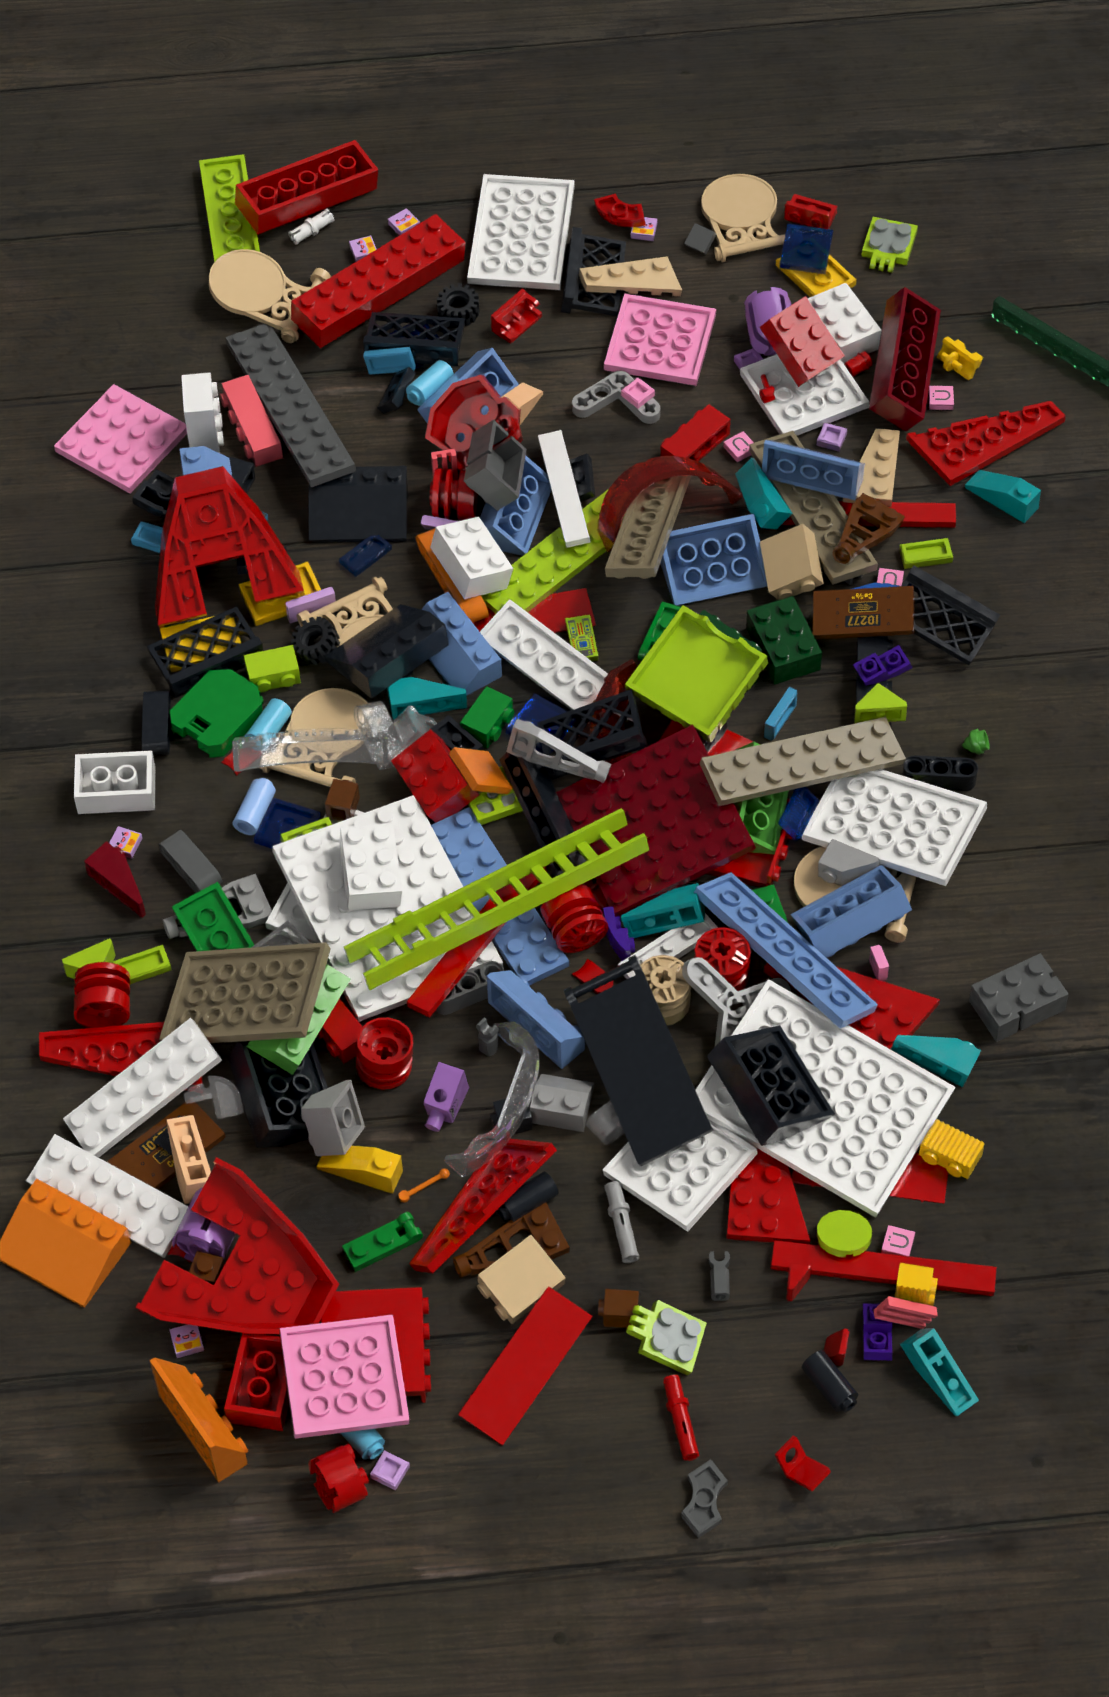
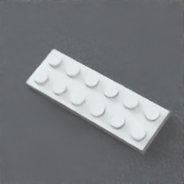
[480,599,622,724]
[63,1018,222,1158]
[26,1134,188,1258]

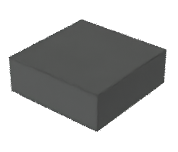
[684,223,717,255]

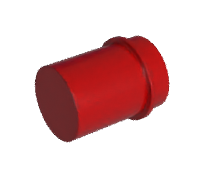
[844,351,872,377]

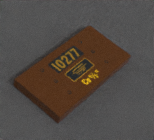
[813,586,914,639]
[107,1098,226,1190]

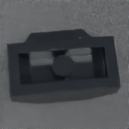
[431,715,483,751]

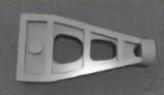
[506,719,612,783]
[163,874,272,939]

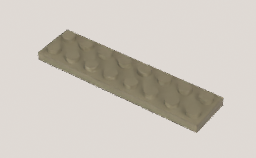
[749,431,878,585]
[605,467,692,579]
[700,717,906,806]

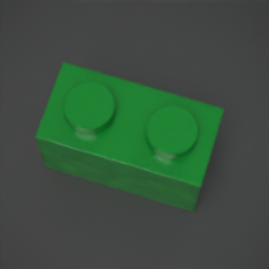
[460,686,515,749]

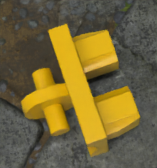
[937,337,983,380]

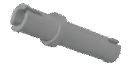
[604,1181,639,1263]

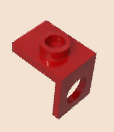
[775,1436,831,1491]

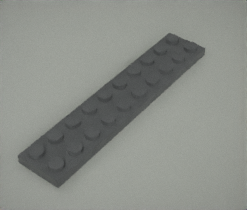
[226,324,356,487]

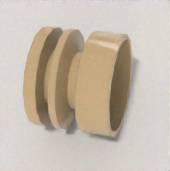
[641,955,691,1025]

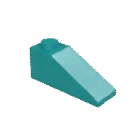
[735,458,793,529]
[965,470,1041,523]
[387,677,467,720]
[621,883,706,938]
[891,1035,981,1087]
[900,1328,979,1416]

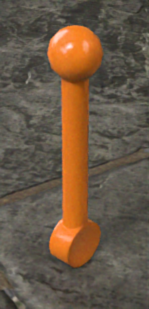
[399,1168,450,1203]

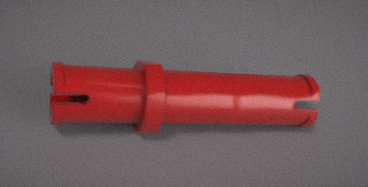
[663,1375,699,1461]

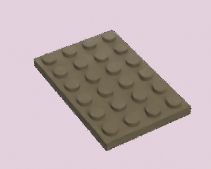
[159,942,331,1043]

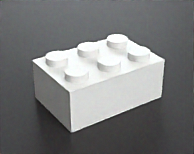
[808,283,882,364]
[182,373,224,453]
[430,517,513,599]
[74,751,155,814]
[339,823,402,910]

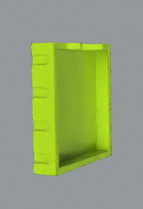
[625,605,768,743]

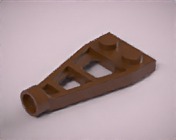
[832,493,905,564]
[452,1203,570,1278]

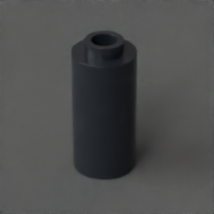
[497,1171,559,1222]
[801,1350,858,1413]

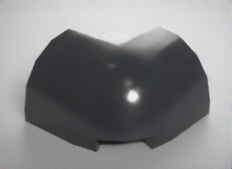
[132,469,180,518]

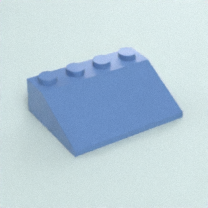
[660,514,768,606]

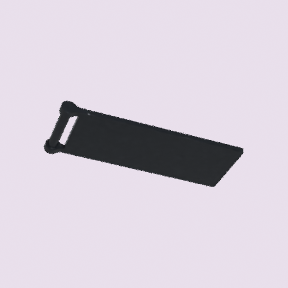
[564,955,713,1166]

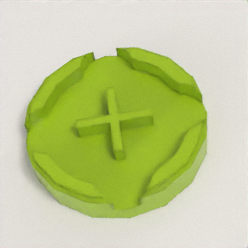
[817,1210,872,1257]

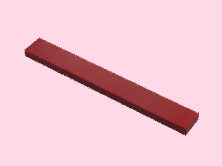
[782,501,956,528]
[407,866,547,1018]
[771,1240,997,1296]

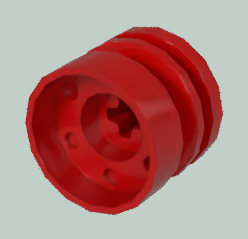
[430,468,478,521]
[540,884,608,953]
[694,927,751,991]
[74,962,130,1028]
[356,1017,413,1089]

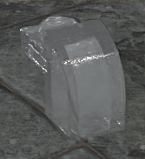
[390,706,437,749]
[183,1076,244,1120]

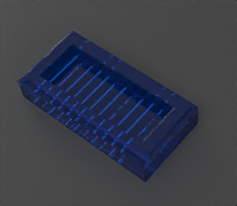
[339,535,392,577]
[778,787,819,840]

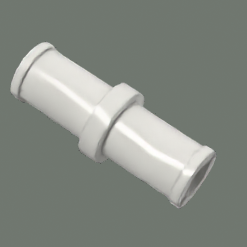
[288,209,335,245]

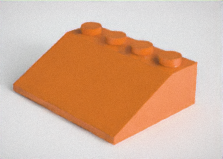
[0,1178,131,1308]
[149,1357,248,1483]

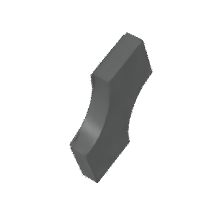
[681,1459,728,1539]

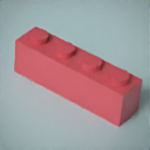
[220,375,283,467]

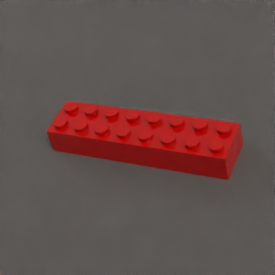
[291,214,466,348]

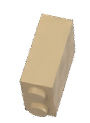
[760,524,824,600]
[477,1235,566,1324]

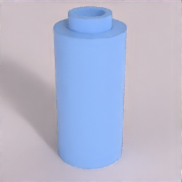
[232,778,276,835]

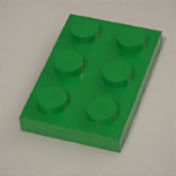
[172,882,255,951]

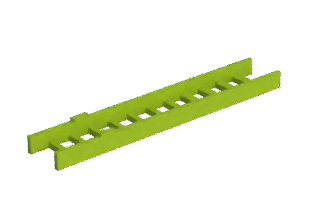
[343,808,649,990]

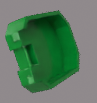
[170,669,264,758]

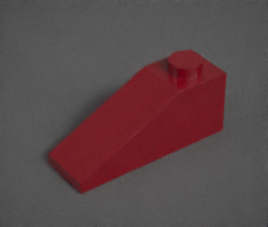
[84,841,146,918]

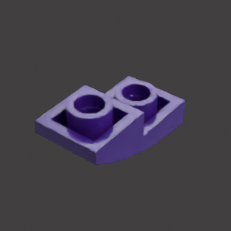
[853,645,912,686]
[603,907,635,961]
[863,1303,893,1361]

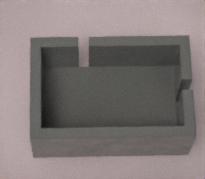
[464,419,527,511]
[969,953,1069,1042]

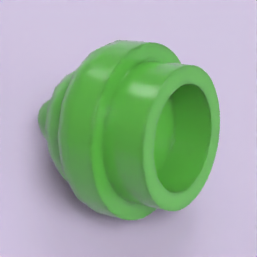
[962,729,990,755]

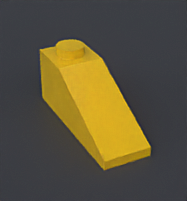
[317,1146,403,1194]

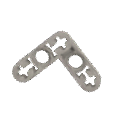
[572,371,660,424]

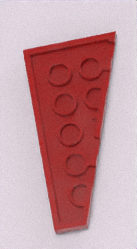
[906,401,1066,486]
[764,963,940,1050]
[39,1022,203,1094]
[409,1137,557,1273]
[727,1143,810,1244]

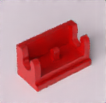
[491,289,542,344]

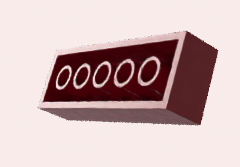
[869,287,941,431]

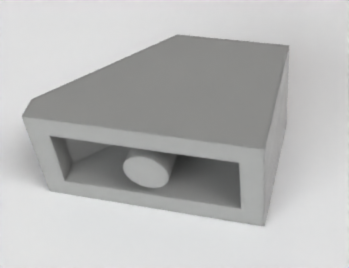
[818,839,879,886]

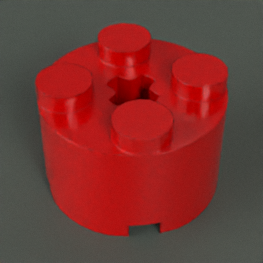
[308,1444,369,1513]

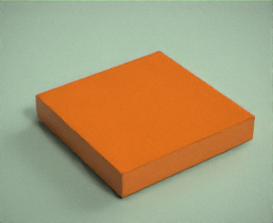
[449,747,513,794]

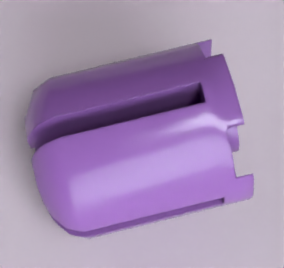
[744,287,791,356]
[172,1187,235,1262]

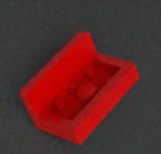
[784,194,837,232]

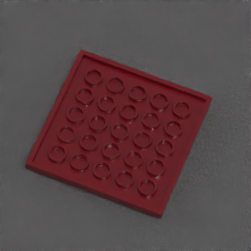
[556,724,756,916]

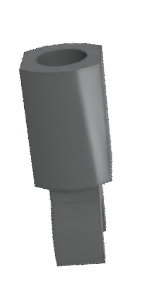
[476,1017,499,1057]
[709,1251,730,1301]

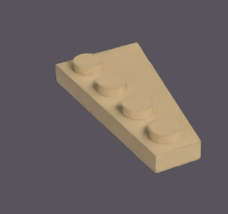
[579,257,682,296]
[843,428,900,506]

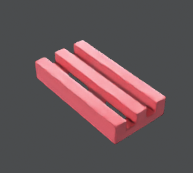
[431,449,458,480]
[874,1296,938,1329]

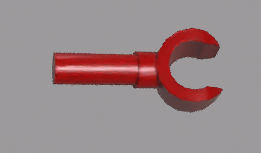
[759,374,775,403]

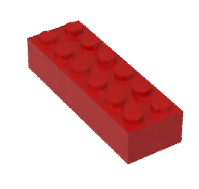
[235,140,378,234]

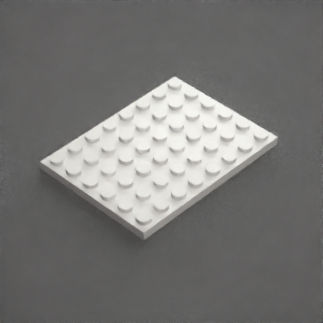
[272,795,503,1022]
[696,979,955,1218]

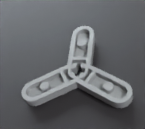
[682,957,791,1046]

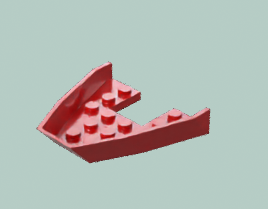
[155,466,305,628]
[136,1157,339,1334]

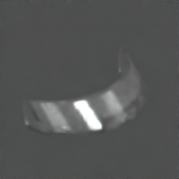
[232,728,389,772]
[444,1021,539,1177]

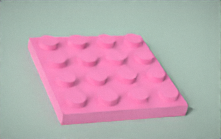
[604,294,716,386]
[54,384,187,494]
[280,1315,409,1439]

